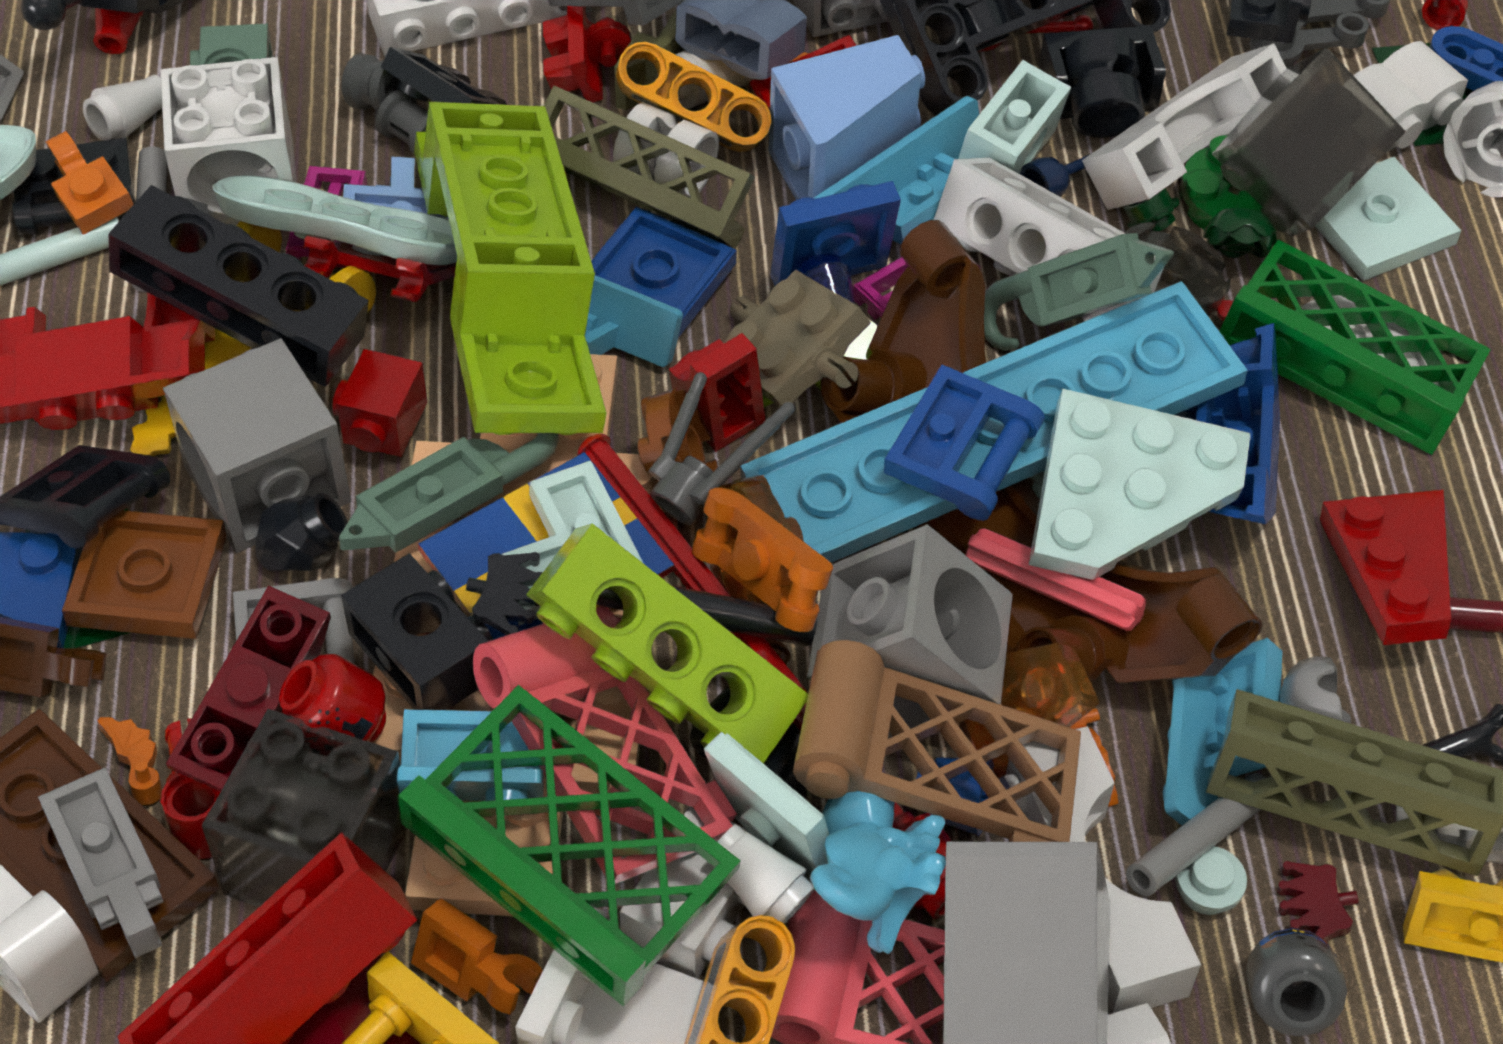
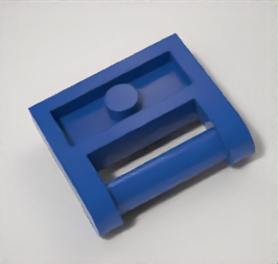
[884,365,1045,521]

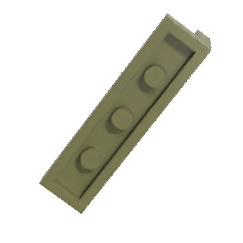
[544,85,755,249]
[1206,689,1503,876]

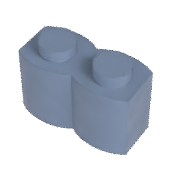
[675,0,807,80]

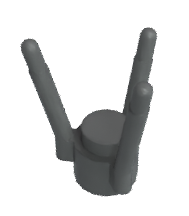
[648,372,795,525]

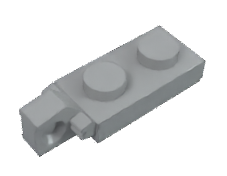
[38,768,164,958]

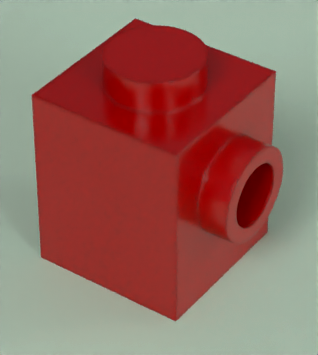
[332,349,428,457]

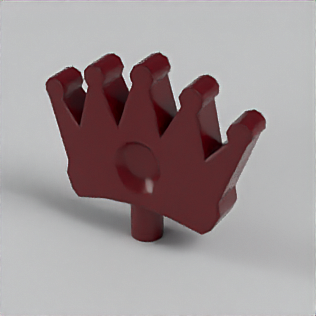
[1277,861,1359,942]

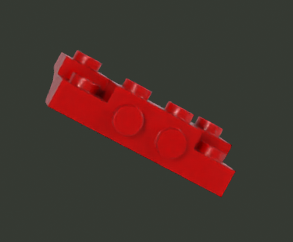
[0,292,215,430]

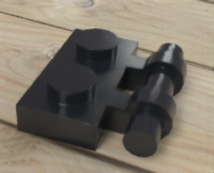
[381,47,507,105]

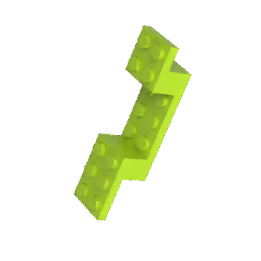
[414,102,607,435]

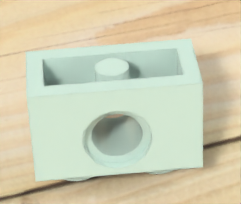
[958,60,1071,174]

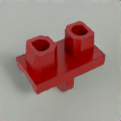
[543,6,632,103]

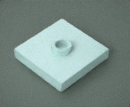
[1297,157,1462,281]
[704,732,829,883]

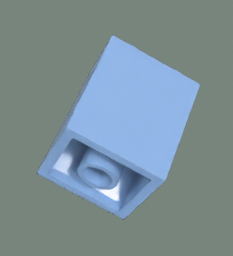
[768,35,925,200]

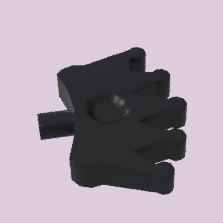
[466,552,542,635]

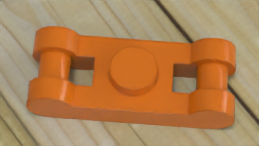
[691,488,833,632]

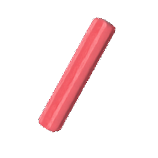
[966,528,1146,631]

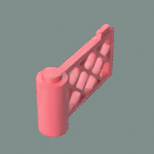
[473,606,737,884]
[771,890,945,1044]

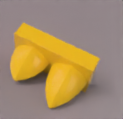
[1403,868,1503,963]

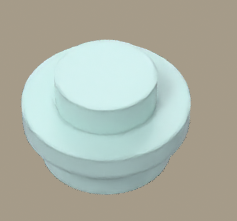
[1175,846,1247,915]

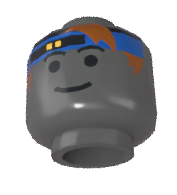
[1245,928,1348,1037]

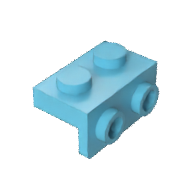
[397,709,544,801]

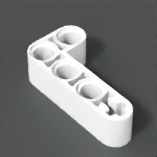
[0,864,99,1023]

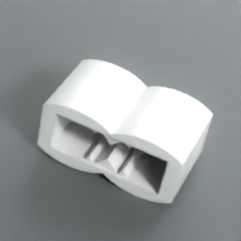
[1333,41,1468,154]

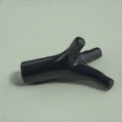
[1423,704,1503,763]

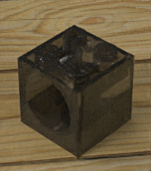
[202,709,408,907]

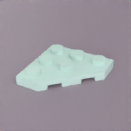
[1029,389,1251,580]

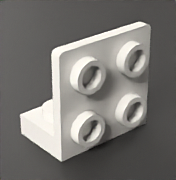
[515,908,704,1044]

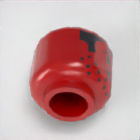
[279,654,386,757]

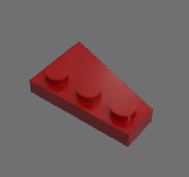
[1320,489,1451,646]

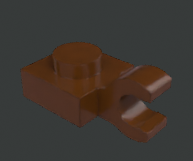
[0,617,107,698]

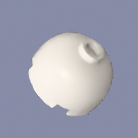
[1443,81,1503,197]

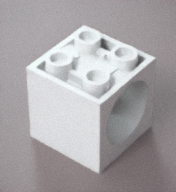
[160,57,297,226]

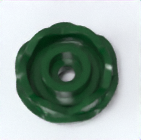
[1202,208,1277,259]

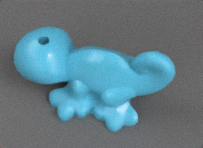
[810,790,946,954]

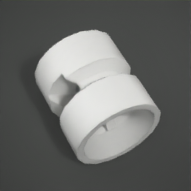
[613,102,719,198]

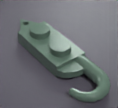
[984,233,1174,351]
[339,433,559,553]

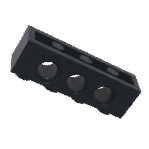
[108,185,369,387]

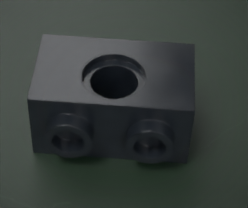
[341,553,493,710]

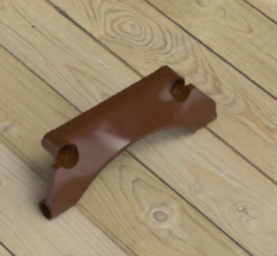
[820,220,1263,687]

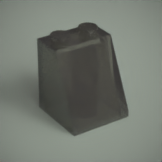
[1212,47,1406,237]

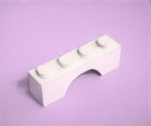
[1082,43,1299,210]
[1000,726,1201,1015]

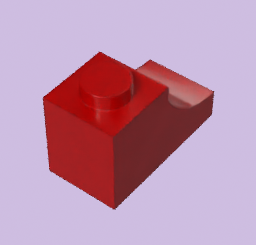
[669,333,766,452]

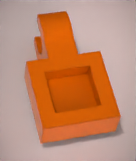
[45,131,134,235]
[411,898,543,1015]

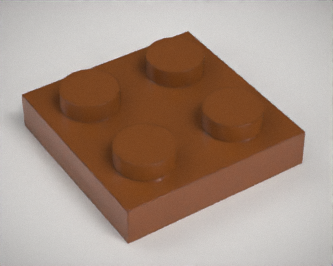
[62,510,227,639]

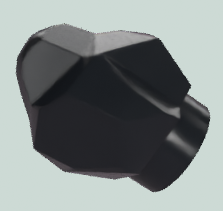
[255,492,348,572]

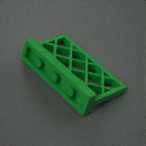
[1219,239,1491,455]
[398,685,741,1007]

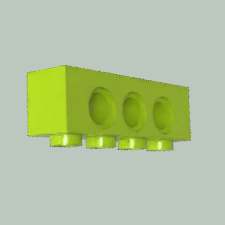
[526,523,808,763]

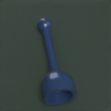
[1020,153,1092,197]

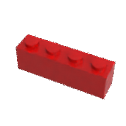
[117,832,417,1044]

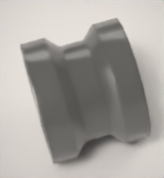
[341,53,400,111]

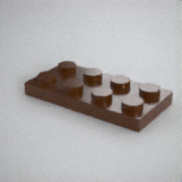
[0,708,219,982]

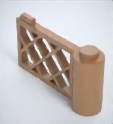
[793,640,1081,842]

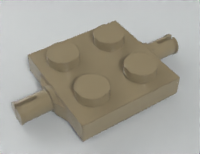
[723,270,871,407]

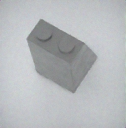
[943,842,1110,1044]

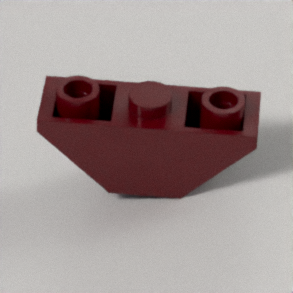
[166,585,331,797]

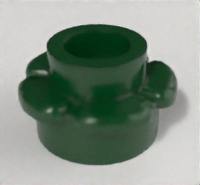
[1124,188,1180,236]

